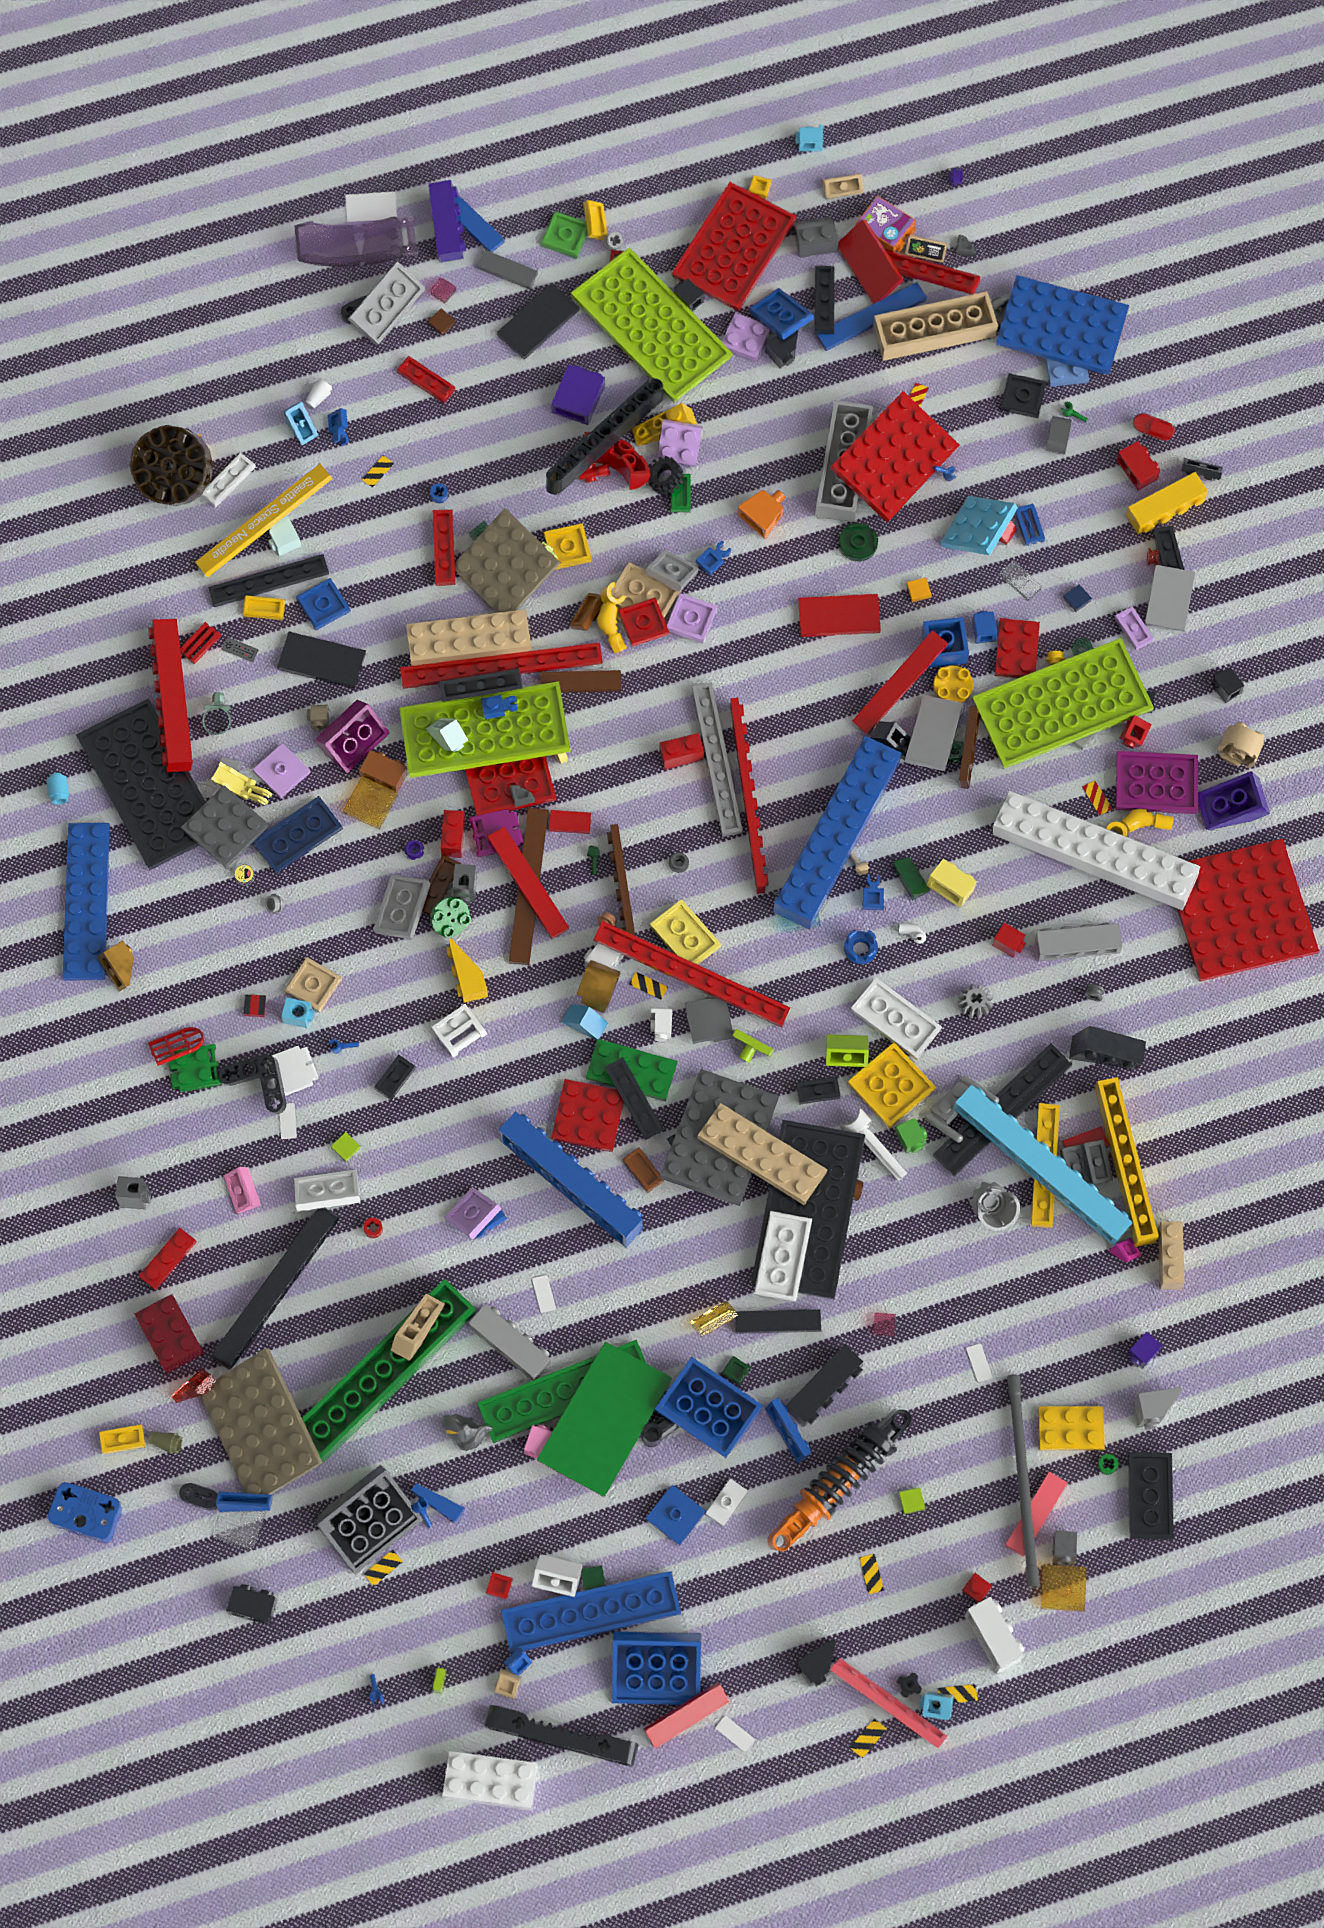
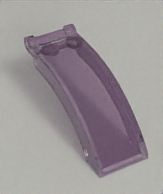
[294,217,419,267]

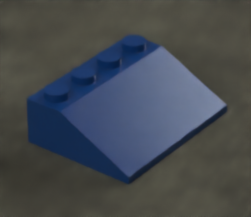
[655,1357,763,1458]
[612,1631,701,1705]

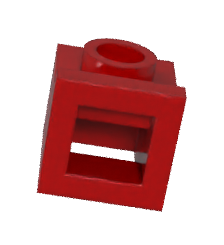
[1119,715,1152,749]

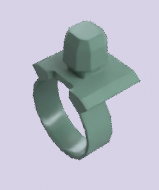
[202,692,232,735]

